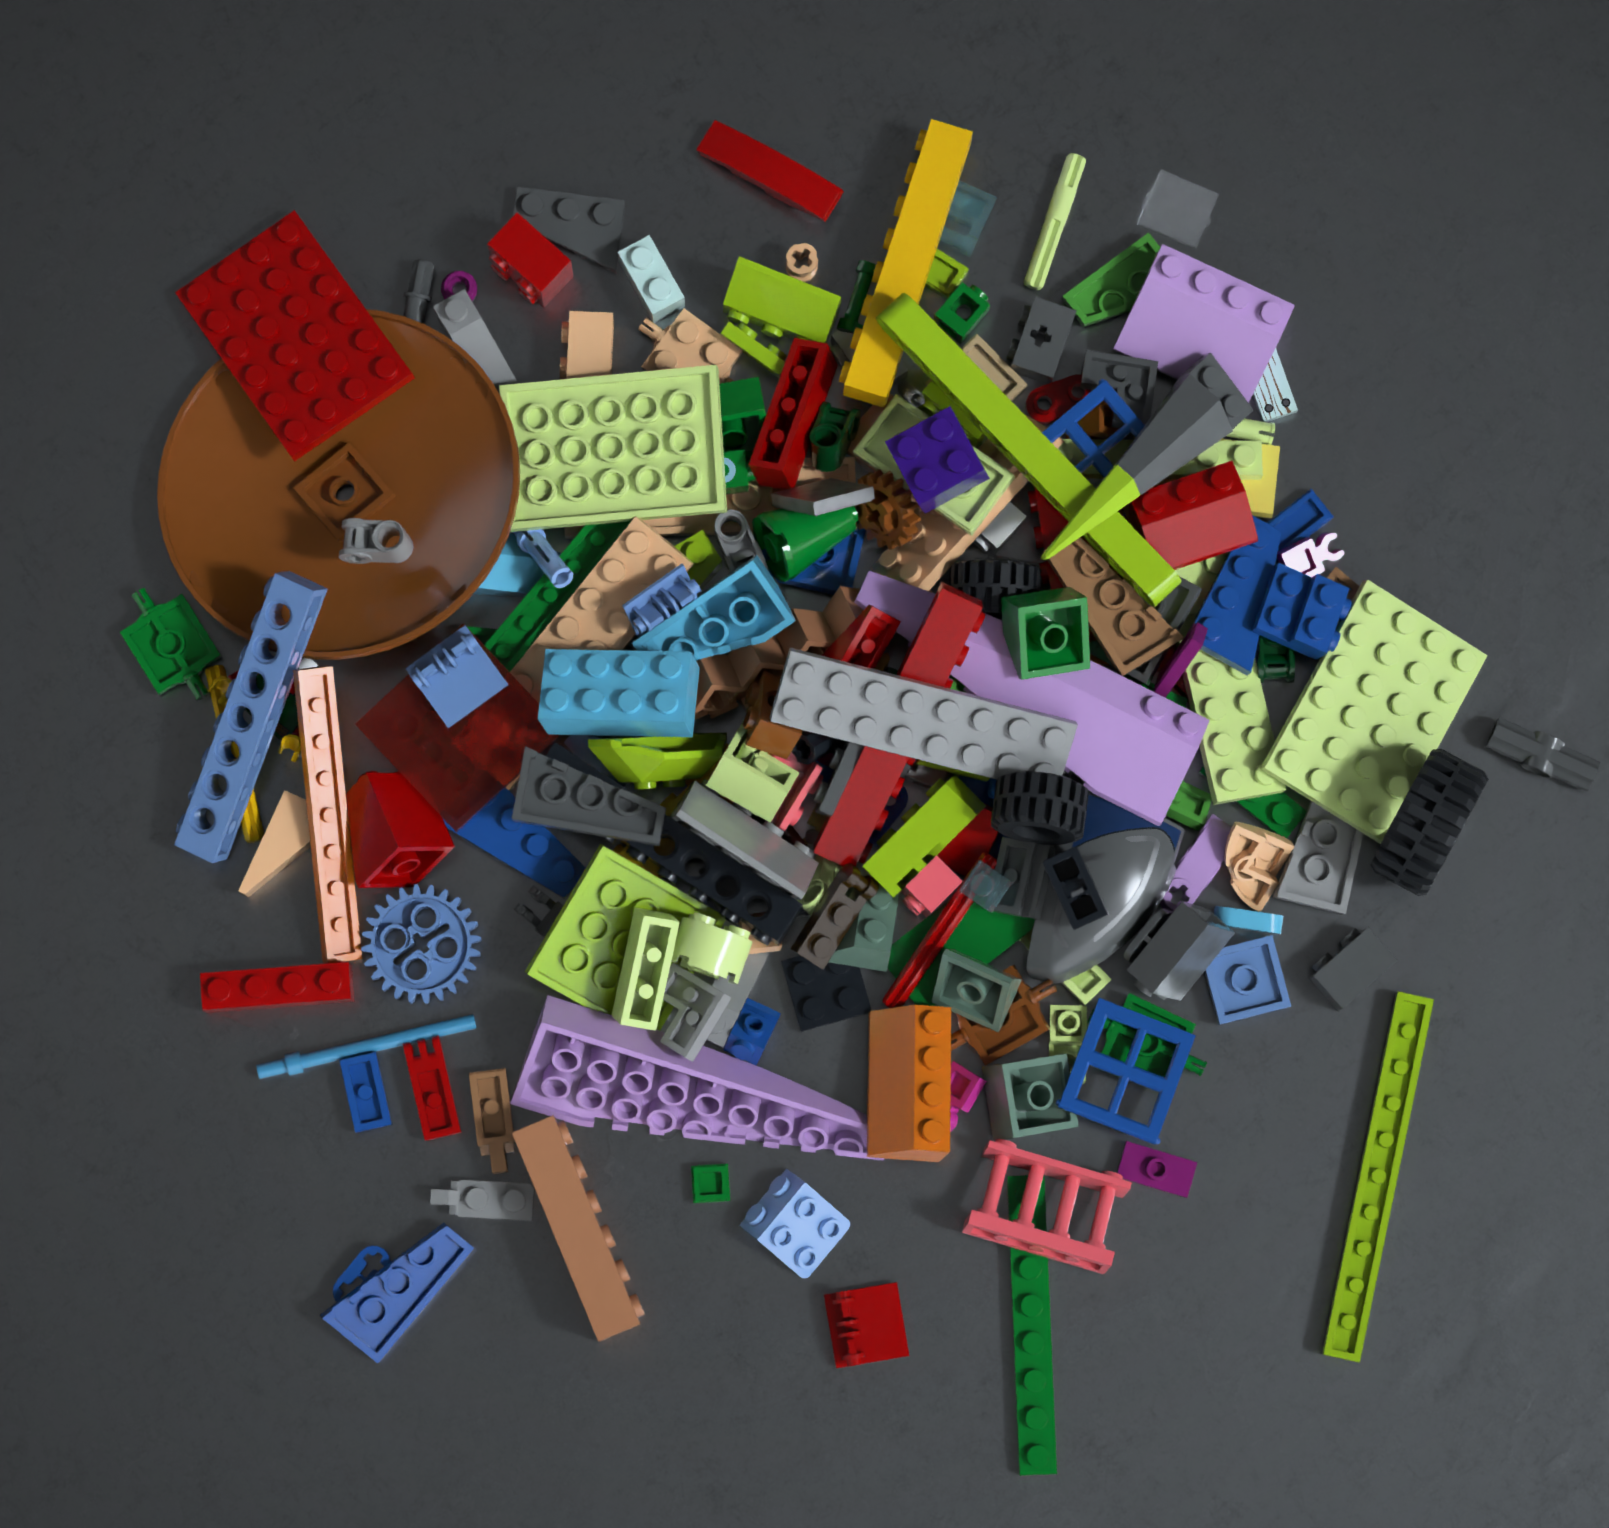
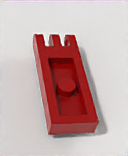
[403,1035,462,1141]

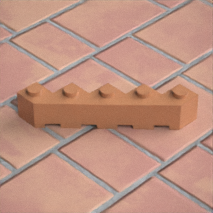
[695,586,863,720]

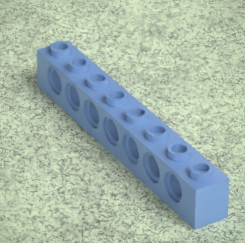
[174,571,328,863]

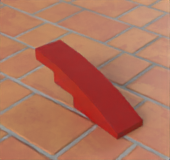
[696,120,844,222]

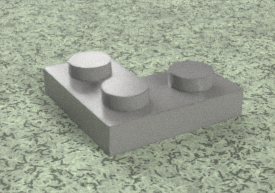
[660,962,731,1062]

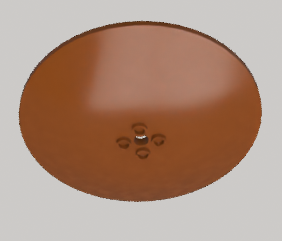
[157,309,520,660]

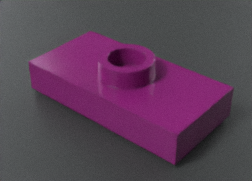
[1117,1141,1198,1198]

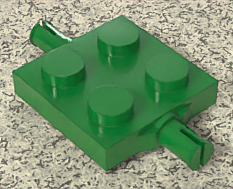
[120,588,222,701]
[1087,993,1207,1077]

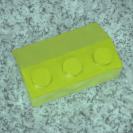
[723,256,841,343]

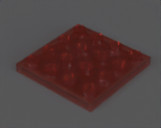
[355,623,561,832]

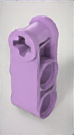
[1160,814,1232,911]

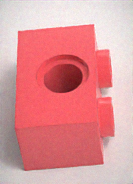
[901,855,963,918]

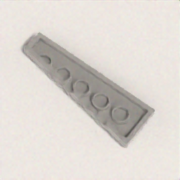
[1273,801,1363,915]

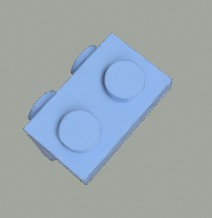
[739,1168,850,1278]

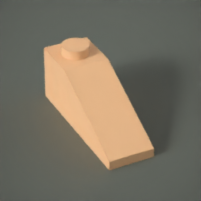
[238,790,311,897]

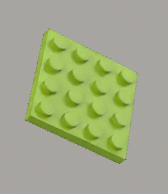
[524,844,726,1031]

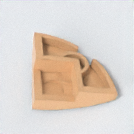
[1224,822,1295,912]

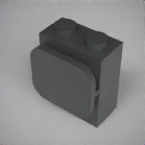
[1124,901,1235,1001]

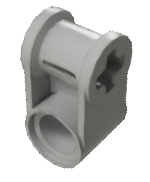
[714,509,768,573]
[339,518,414,564]

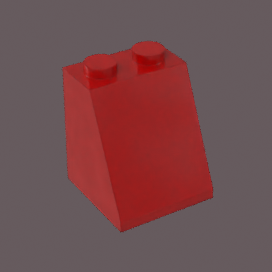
[346,771,455,888]

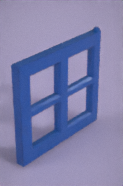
[1042,379,1145,478]
[1056,998,1196,1145]

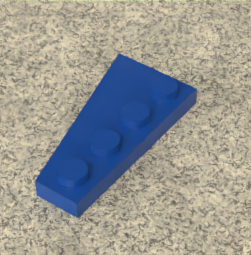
[1187,515,1282,676]
[441,770,586,899]
[320,1223,474,1363]

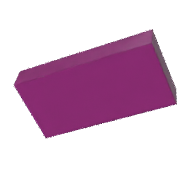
[1154,622,1208,698]

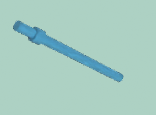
[256,1014,477,1079]

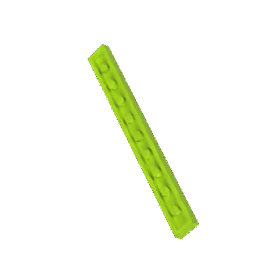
[1322,991,1434,1363]

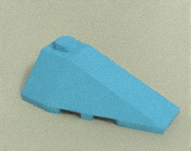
[632,555,796,660]

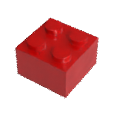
[487,212,573,308]

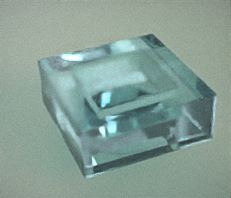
[959,860,1013,913]

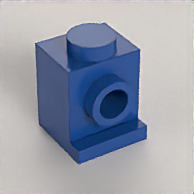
[723,998,781,1066]

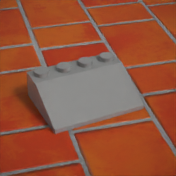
[669,779,819,900]

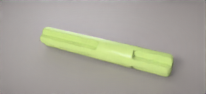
[1024,153,1086,290]

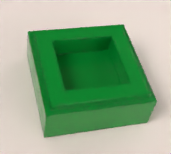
[691,1164,730,1203]

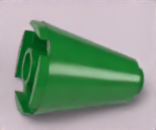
[752,506,859,582]

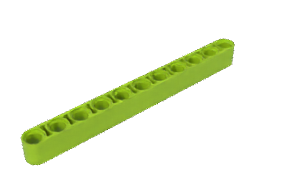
[876,293,1182,607]

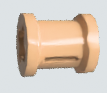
[786,243,818,282]

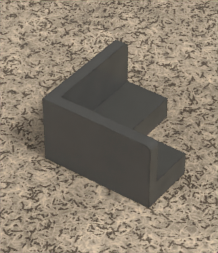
[1080,350,1158,428]

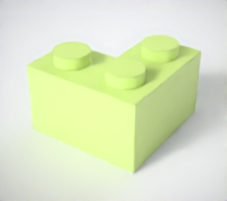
[706,720,799,823]

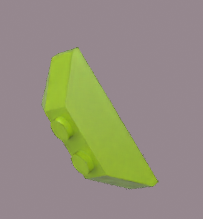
[588,732,727,789]

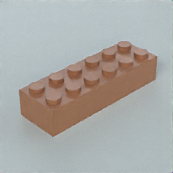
[512,1115,645,1342]

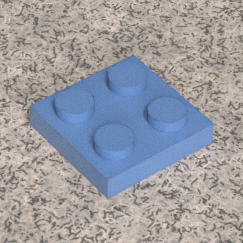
[1204,935,1291,1025]

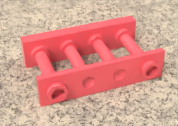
[962,1139,1132,1274]

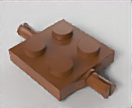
[951,965,1057,1066]

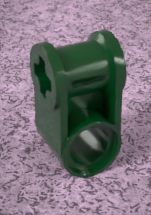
[809,401,861,472]
[1255,635,1295,683]

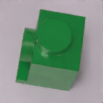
[934,282,990,345]

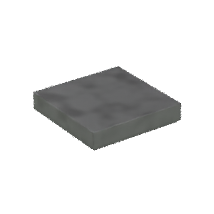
[771,478,875,516]

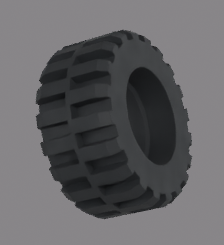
[1370,749,1489,896]

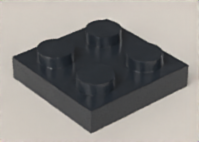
[781,956,872,1033]

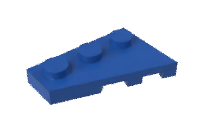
[753,528,866,595]

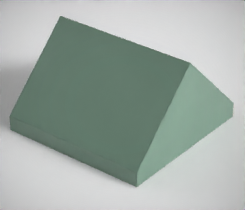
[932,949,1022,1032]

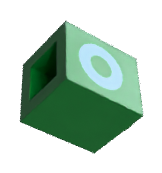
[724,450,755,495]

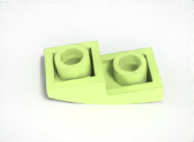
[1048,1005,1087,1084]

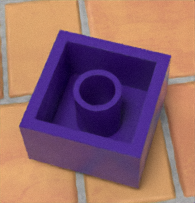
[885,406,990,514]

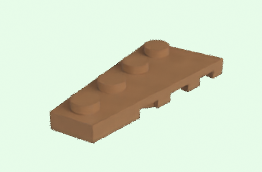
[1042,537,1185,676]

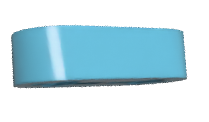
[1214,906,1284,934]

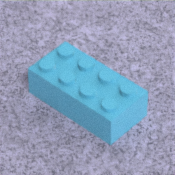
[538,649,700,737]

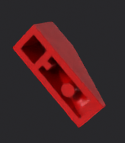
[821,604,901,669]

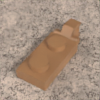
[469,1068,515,1174]

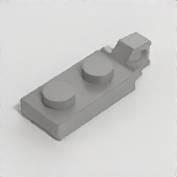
[430,1180,534,1221]

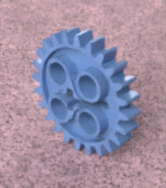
[361,884,482,1005]

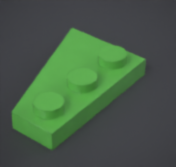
[1061,232,1160,327]

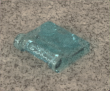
[940,180,997,257]

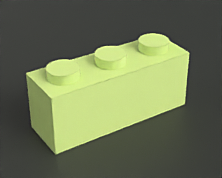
[611,908,680,1031]

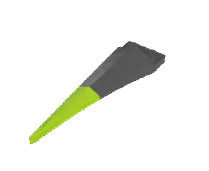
[1041,353,1253,560]

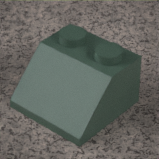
[829,884,900,972]
[982,1053,1079,1140]

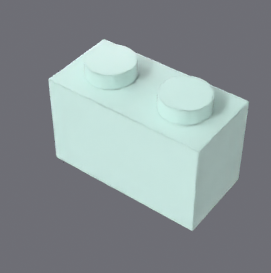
[618,235,685,323]

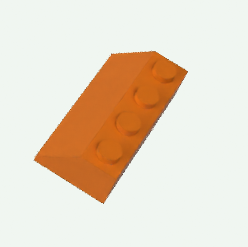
[867,1005,951,1162]

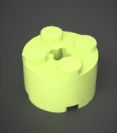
[671,912,753,985]

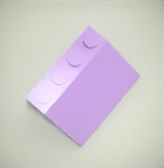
[1113,244,1295,403]

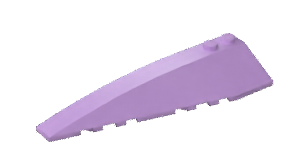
[854,571,1209,826]
[510,995,884,1161]

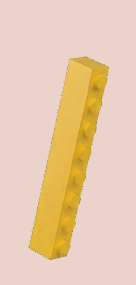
[839,119,973,408]

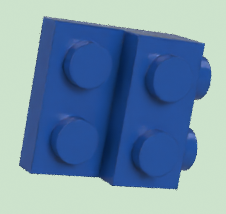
[1251,563,1352,660]

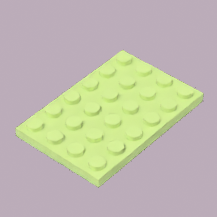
[499,365,727,532]
[1260,580,1488,844]

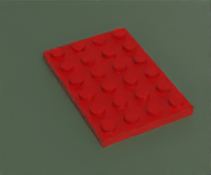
[175,210,415,462]

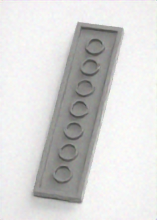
[769,648,1078,780]

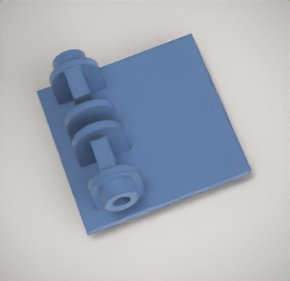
[622,564,701,638]
[405,625,508,728]

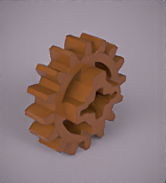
[855,469,921,550]

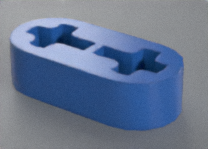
[333,1246,391,1302]

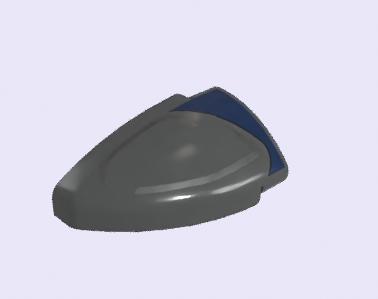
[1027,791,1185,984]

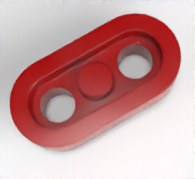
[1025,374,1092,425]

